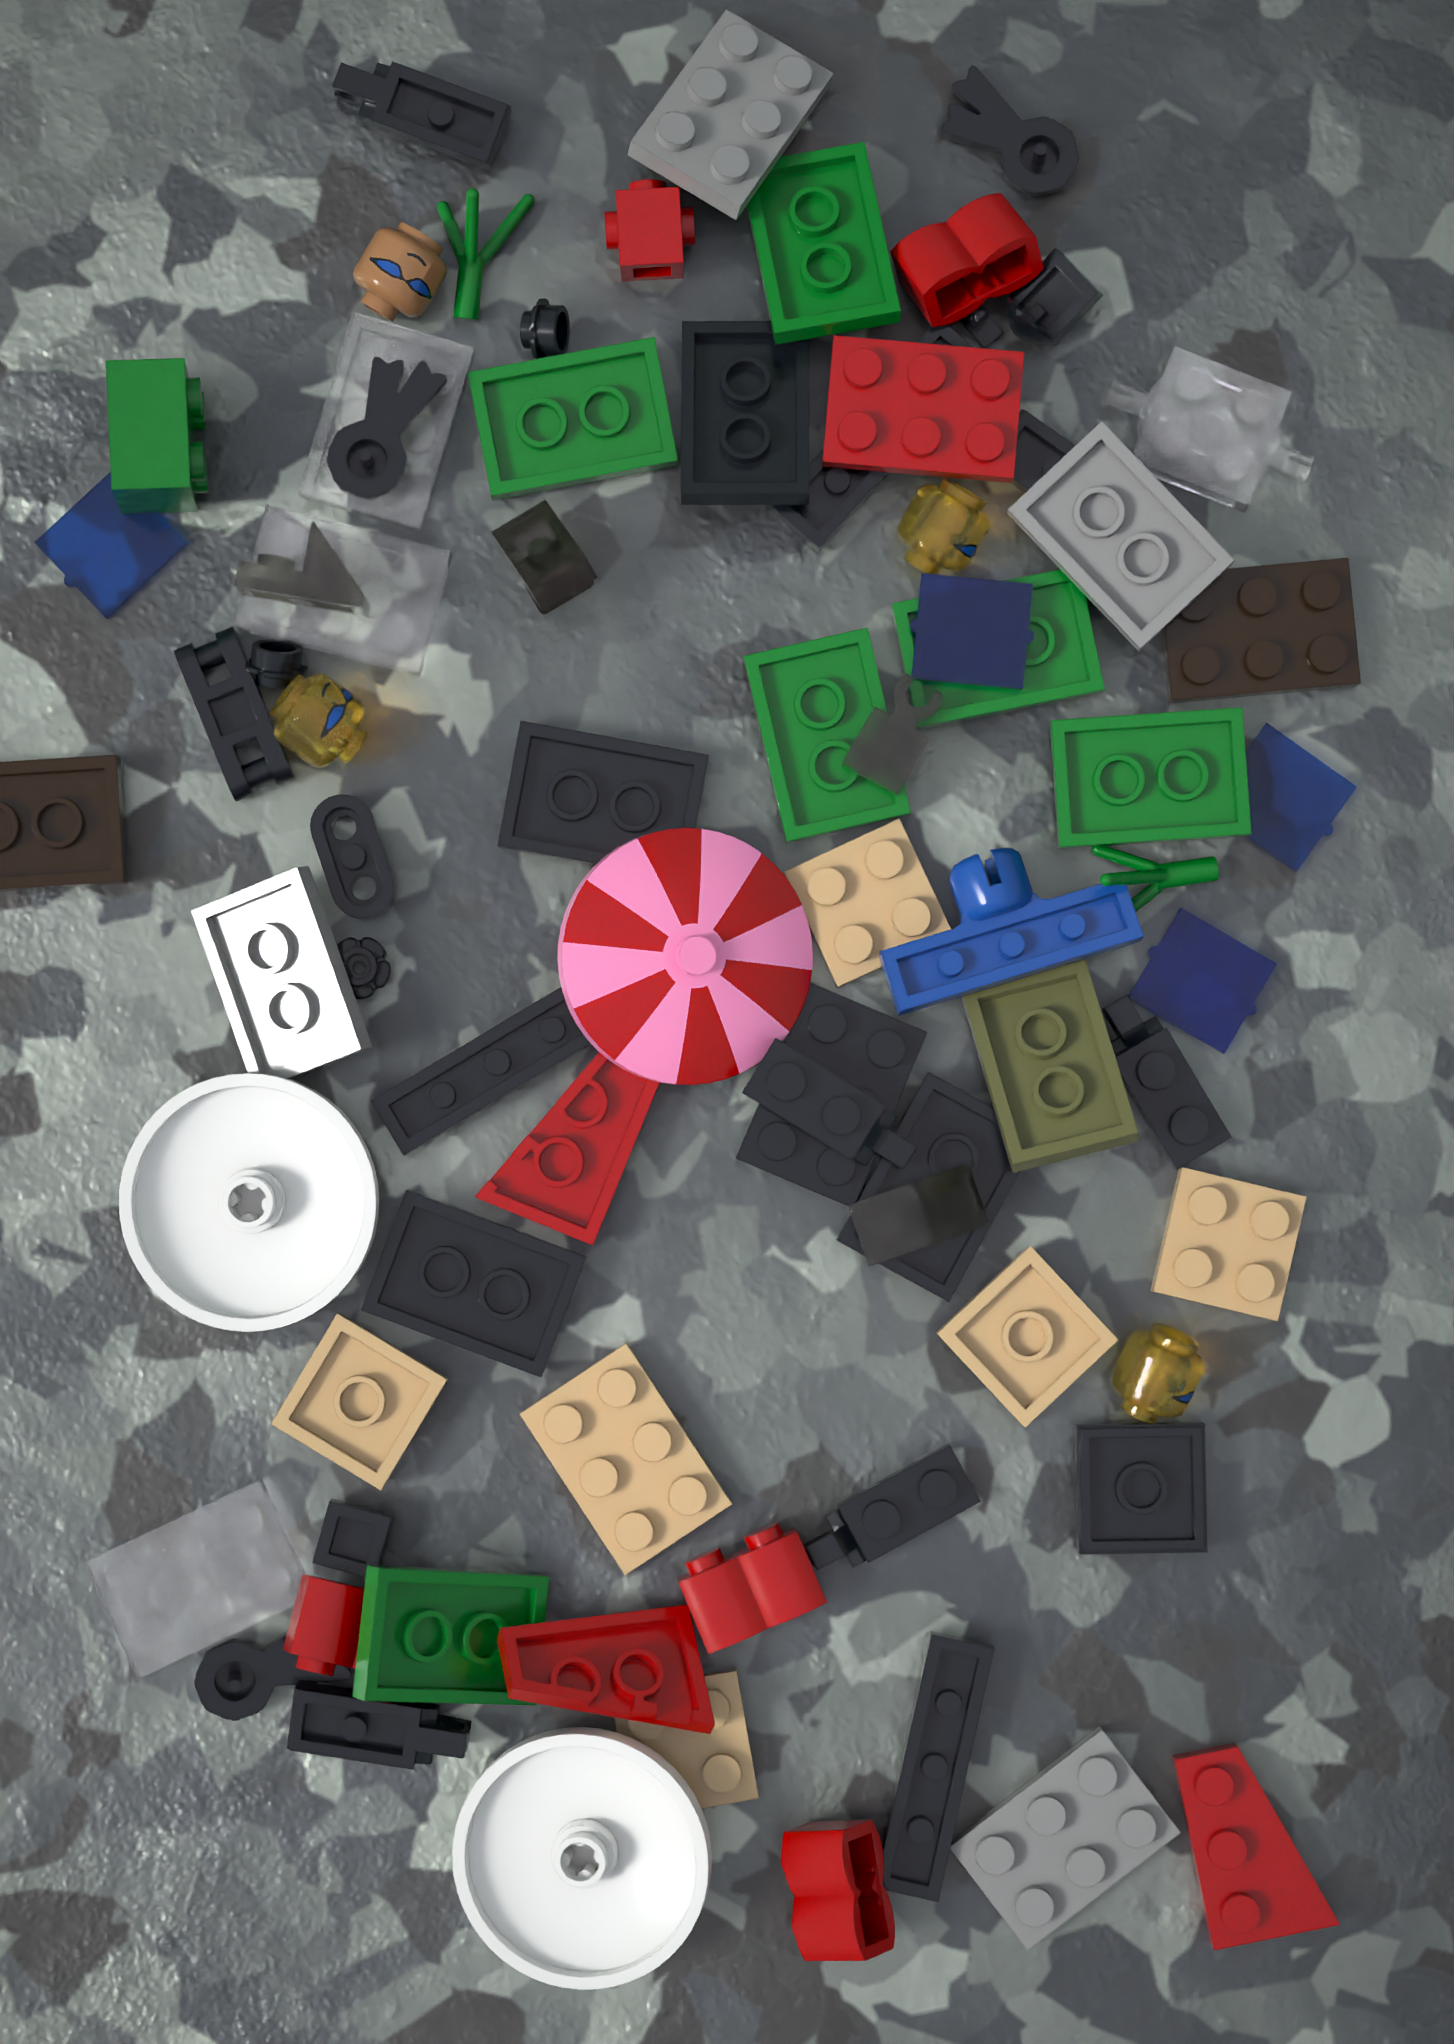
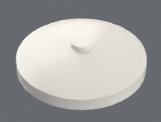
[119,1073,379,1332]
[452,1727,712,1990]

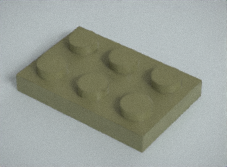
[962,959,1139,1173]

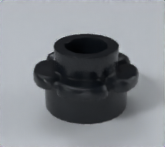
[520,298,570,359]
[245,639,308,689]
[337,937,391,999]

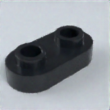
[310,794,397,920]

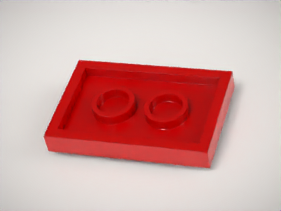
[822,335,1024,483]

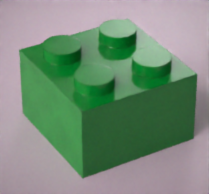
[106,358,209,514]

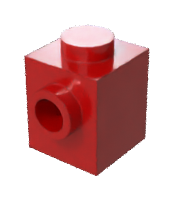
[604,179,695,282]

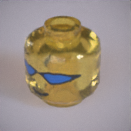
[896,477,991,577]
[269,673,368,768]
[1110,1323,1205,1423]

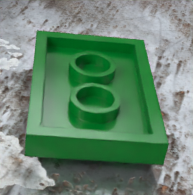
[747,142,901,345]
[467,337,678,501]
[891,569,1105,730]
[743,627,911,844]
[1050,707,1252,849]
[352,1565,549,1706]

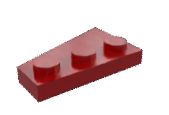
[475,1052,660,1245]
[497,1605,715,1734]
[1172,1743,1340,1950]

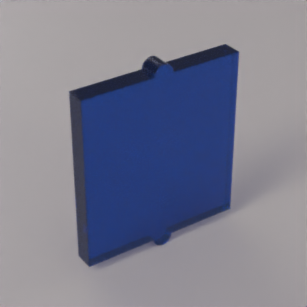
[34,471,187,619]
[909,573,1034,690]
[1246,723,1357,872]
[1128,908,1277,1054]

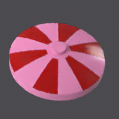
[557,828,813,1085]

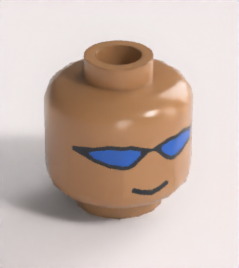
[353,222,447,322]

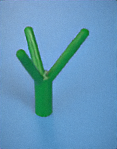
[437,188,535,321]
[1092,846,1219,912]

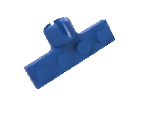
[879,848,1144,1016]

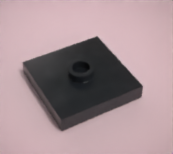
[1074,1422,1208,1554]

